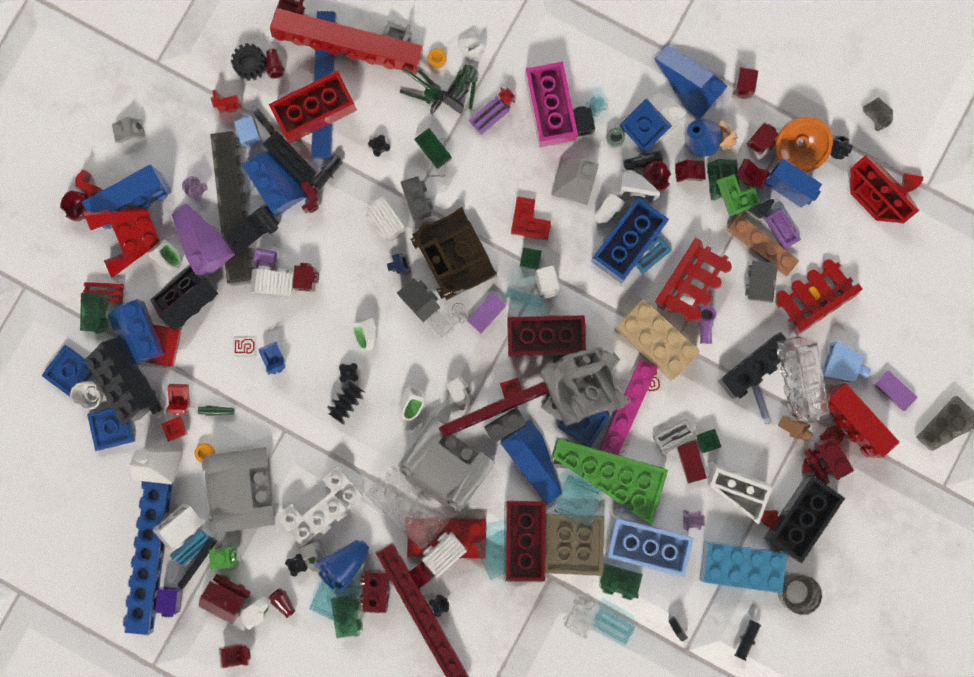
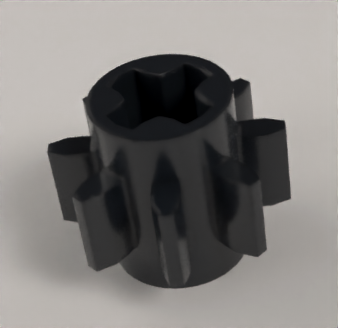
[830,136,853,159]

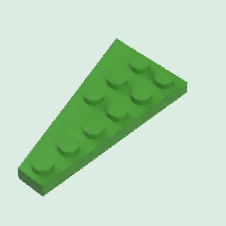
[552,438,668,525]

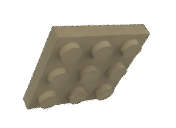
[545,514,604,576]

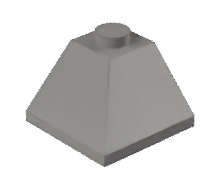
[551,159,599,205]

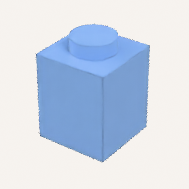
[234,116,262,148]

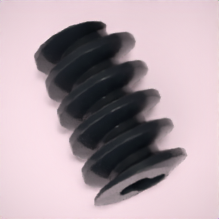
[327,380,366,425]

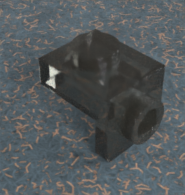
[863,97,893,131]

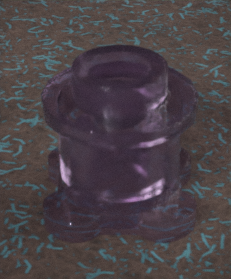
[182,176,208,201]
[683,510,705,531]

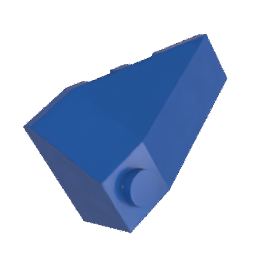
[654,45,728,120]
[500,421,562,505]

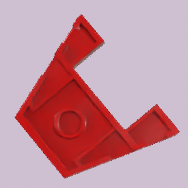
[83,207,160,278]

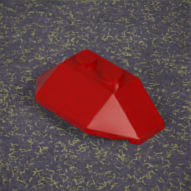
[850,155,919,224]

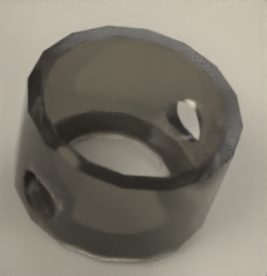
[778,573,822,615]

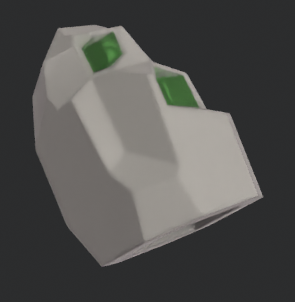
[299,540,326,573]

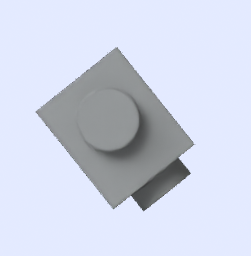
[383,21,412,42]
[112,117,145,143]

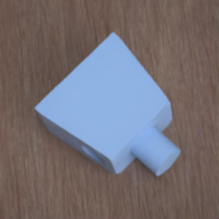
[820,342,871,383]

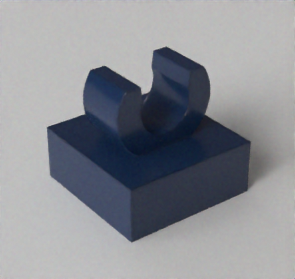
[387,253,411,275]

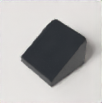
[749,199,774,219]

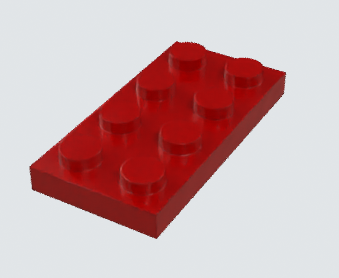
[407,518,485,559]

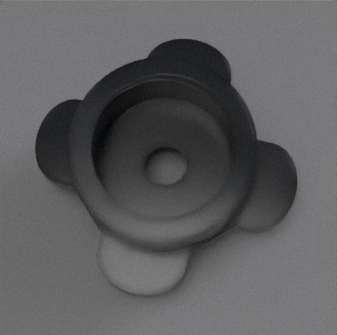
[368,135,390,157]
[339,363,359,383]
[285,554,308,577]
[429,594,449,617]

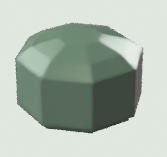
[606,128,625,148]

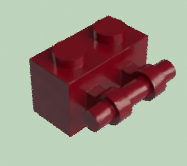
[804,434,855,485]
[198,574,251,625]

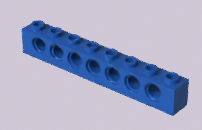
[123,480,174,635]

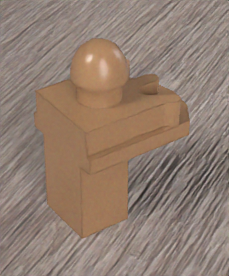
[778,415,812,440]

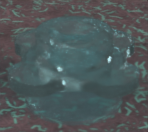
[585,94,608,116]

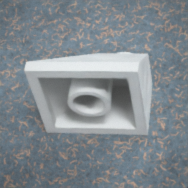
[649,92,687,145]
[617,170,660,204]
[130,447,183,484]

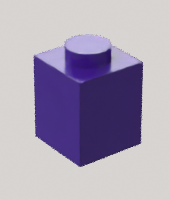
[155,586,183,617]

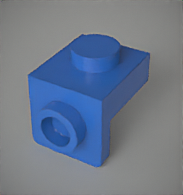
[258,341,286,375]

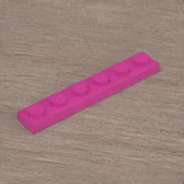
[599,360,658,455]

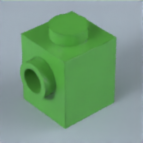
[209,546,237,570]

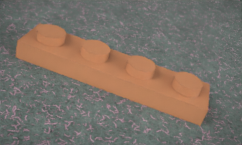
[726,214,799,276]

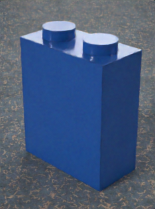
[765,159,822,208]

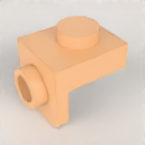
[718,120,739,151]

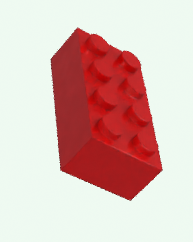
[269,70,357,144]
[818,383,900,458]

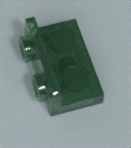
[707,159,740,200]
[80,292,109,334]
[599,563,643,600]
[331,594,363,638]

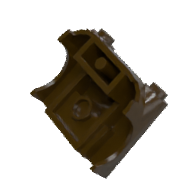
[410,207,497,301]

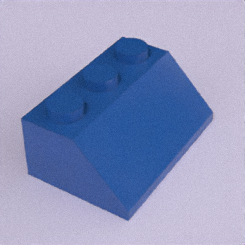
[241,152,308,217]
[108,299,165,365]

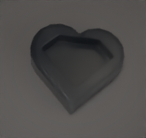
[668,616,688,642]

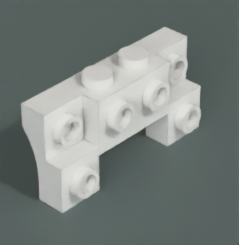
[277,467,363,547]

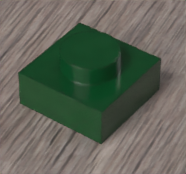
[520,247,542,270]
[696,429,721,453]

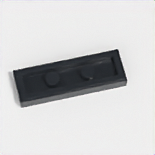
[262,131,317,184]

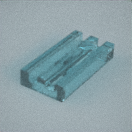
[506,287,545,307]
[591,607,635,644]

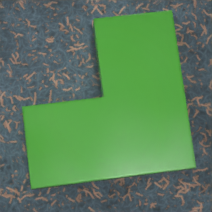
[716,174,761,216]

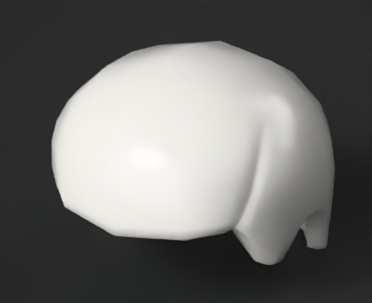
[70,381,104,410]

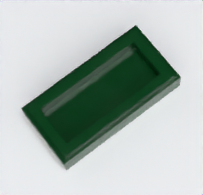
[414,128,452,170]

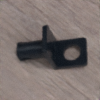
[430,83,469,115]

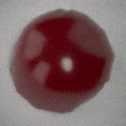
[643,161,671,191]
[60,190,88,221]

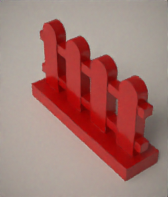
[655,237,732,322]
[776,259,863,336]

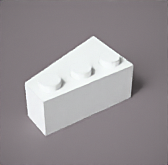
[707,464,773,524]

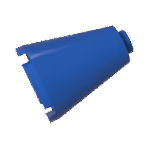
[685,119,723,157]
[315,540,369,594]

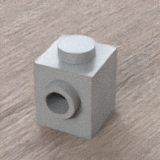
[540,393,562,421]

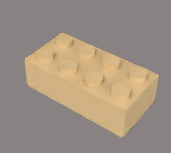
[615,299,700,381]

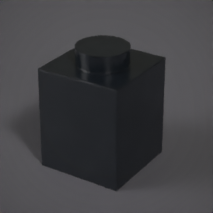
[573,106,595,137]

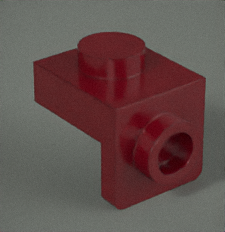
[277,0,306,15]
[675,159,706,182]
[736,159,770,188]
[301,181,322,213]
[410,561,435,589]
[219,643,251,669]

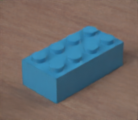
[699,541,787,593]

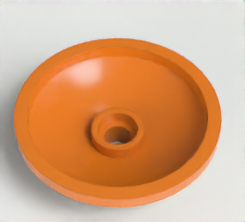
[775,117,833,173]

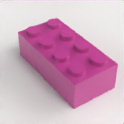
[525,61,578,148]

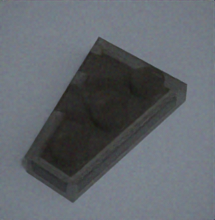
[916,396,974,451]

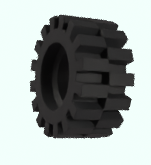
[231,43,266,81]

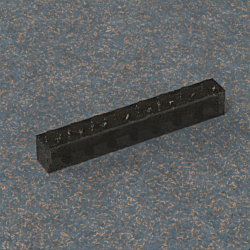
[210,131,255,286]

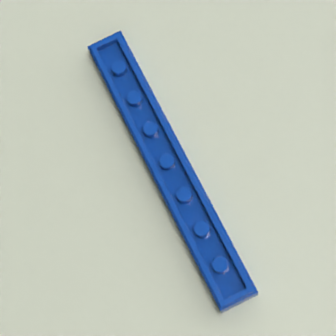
[311,11,336,159]

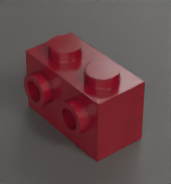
[359,570,389,613]

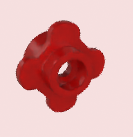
[498,87,515,105]

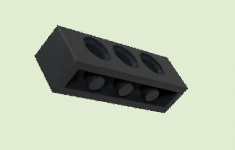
[718,332,795,399]

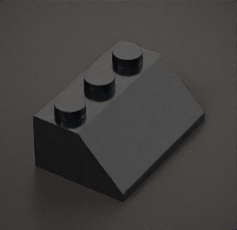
[150,266,219,331]

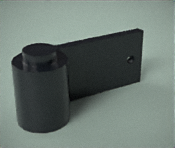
[222,204,280,256]

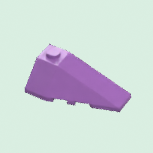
[172,204,235,276]

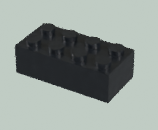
[85,336,159,426]
[764,475,845,563]

